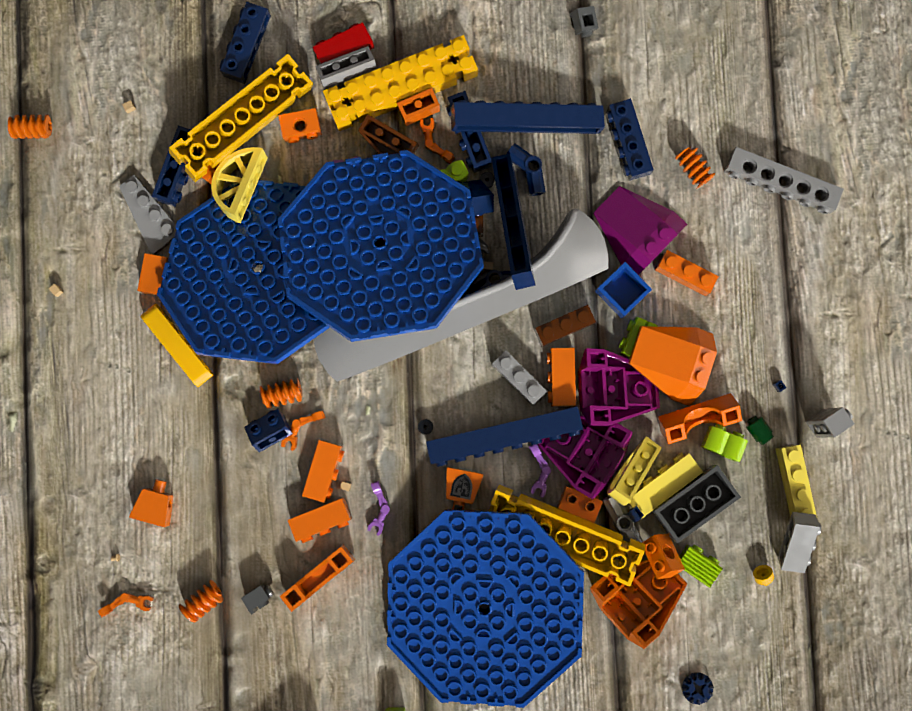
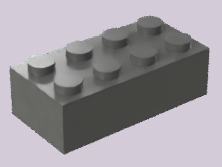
[652,465,741,543]

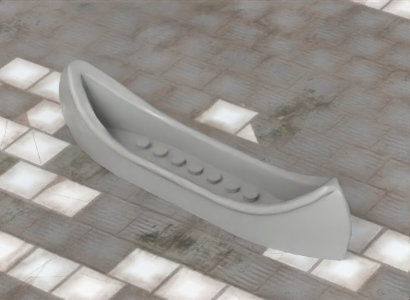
[314,209,608,382]

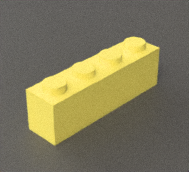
[775,445,817,517]
[628,453,703,519]

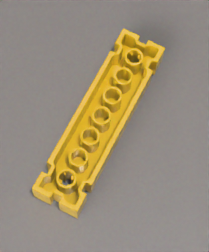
[323,35,478,132]
[169,54,313,182]
[488,484,645,587]

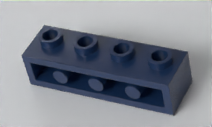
[220,2,271,84]
[445,91,492,173]
[605,98,654,181]
[152,125,197,207]

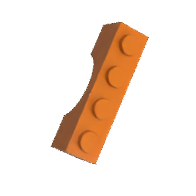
[658,393,742,444]
[279,544,355,612]

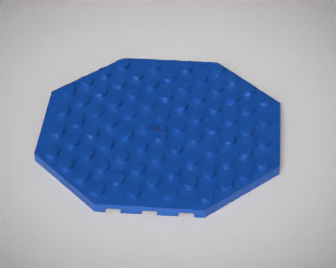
[278,150,484,342]
[157,180,330,364]
[387,509,584,708]

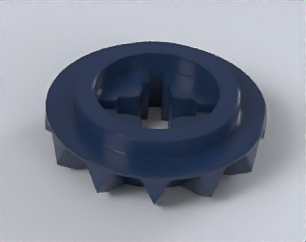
[682,672,714,705]

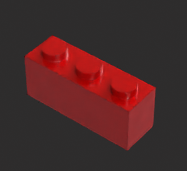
[312,22,374,64]

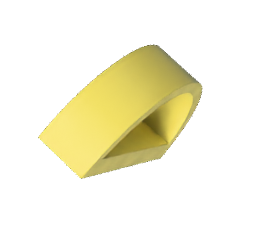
[211,147,268,223]
[607,436,662,506]

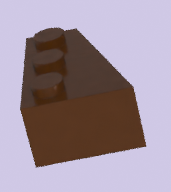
[358,114,419,155]

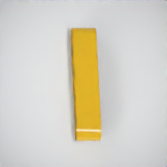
[140,303,213,387]

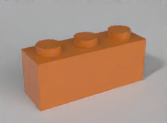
[655,250,719,296]
[547,348,576,407]
[302,440,345,503]
[288,497,352,543]

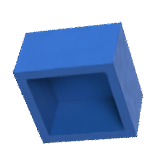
[595,262,652,319]

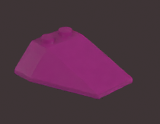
[593,186,687,275]
[578,348,660,426]
[538,415,633,500]

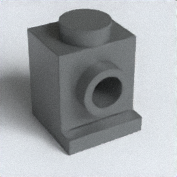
[569,6,599,38]
[241,583,274,615]

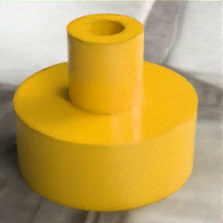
[753,565,774,586]

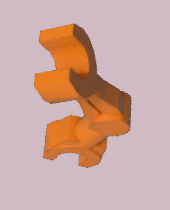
[420,118,455,164]
[281,411,326,451]
[98,592,154,618]

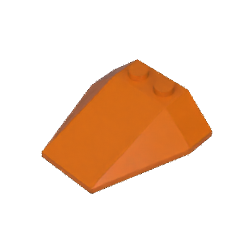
[628,326,717,406]
[590,559,687,649]

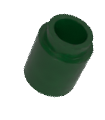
[746,415,774,445]

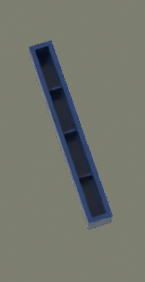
[450,100,605,134]
[491,153,536,290]
[426,407,583,467]

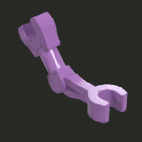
[529,444,551,498]
[368,481,390,536]

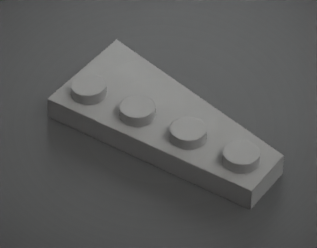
[119,174,177,255]

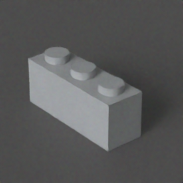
[315,46,377,90]
[492,350,547,405]
[805,407,855,438]
[778,512,821,573]

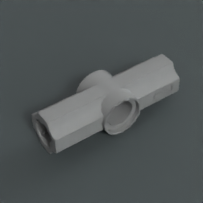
[602,496,643,543]

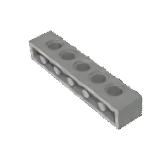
[724,147,844,214]

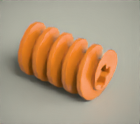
[8,114,52,139]
[675,146,715,189]
[260,378,302,409]
[179,580,223,622]

